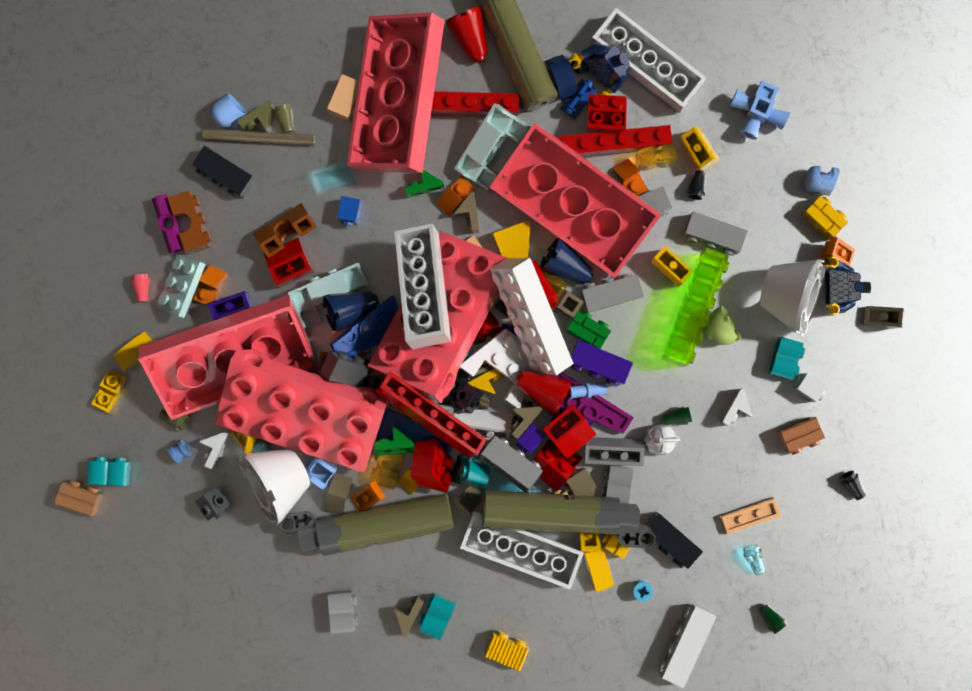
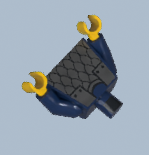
[569,43,630,95]
[825,256,871,316]

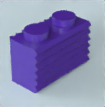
[208,291,253,320]
[516,424,546,454]

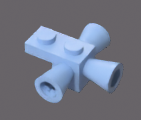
[729,81,790,140]

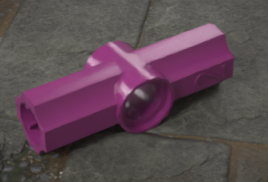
[152,194,184,254]

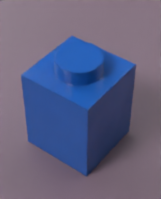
[337,196,362,227]

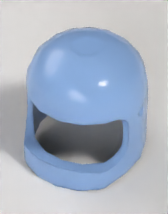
[210,93,247,127]
[804,166,840,196]
[305,456,337,489]

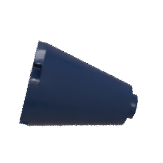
[539,238,594,285]
[322,291,379,332]

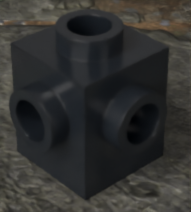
[450,381,483,413]

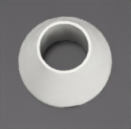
[760,259,825,336]
[238,449,310,525]

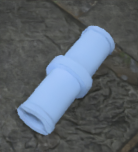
[567,382,608,399]

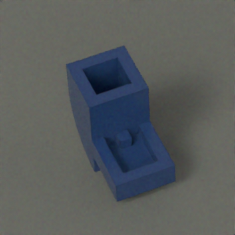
[545,54,578,100]

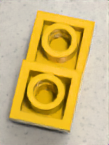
[112,331,153,372]
[91,369,127,414]
[584,546,614,592]

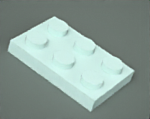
[156,254,206,318]

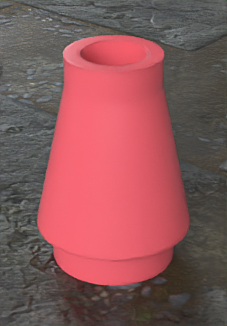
[131,274,150,302]

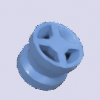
[168,439,192,464]

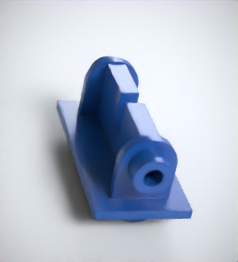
[560,79,597,120]

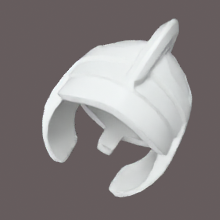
[644,424,681,455]

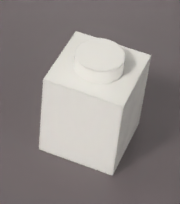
[793,373,827,402]

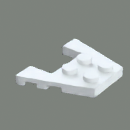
[460,329,531,408]

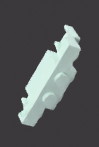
[454,103,531,191]
[288,262,372,329]

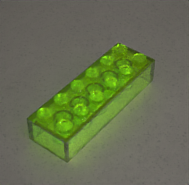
[661,248,730,367]

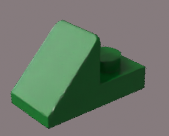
[405,170,444,198]
[374,427,414,456]

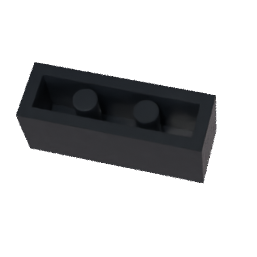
[192,145,256,198]
[643,512,703,569]

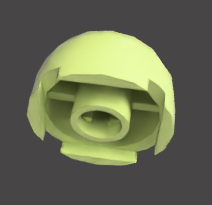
[705,306,741,345]

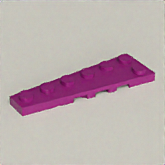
[531,369,634,434]

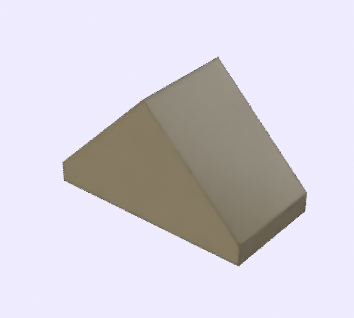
[324,473,354,515]

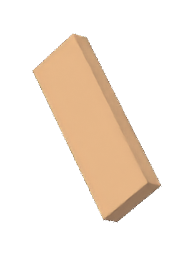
[719,497,781,535]

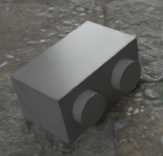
[320,351,370,387]

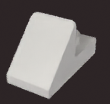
[719,388,752,426]
[199,432,231,469]

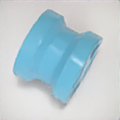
[632,580,653,602]

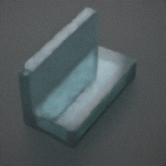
[311,161,356,194]

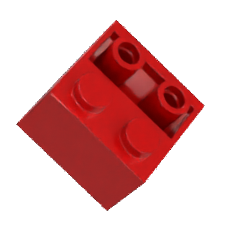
[586,94,627,131]
[264,237,314,288]
[542,404,597,459]
[410,439,453,493]
[531,439,583,491]

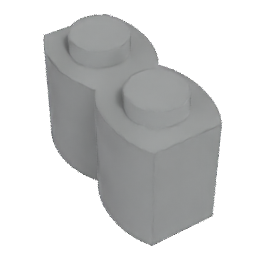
[601,465,633,503]
[327,590,358,634]

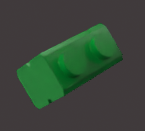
[565,310,611,349]

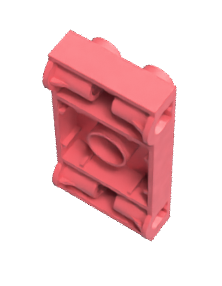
[368,231,507,403]
[215,349,388,473]

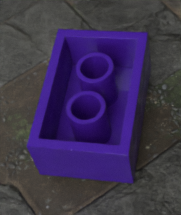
[570,340,633,387]

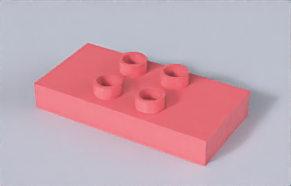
[347,12,445,173]
[490,123,662,278]
[138,295,318,420]

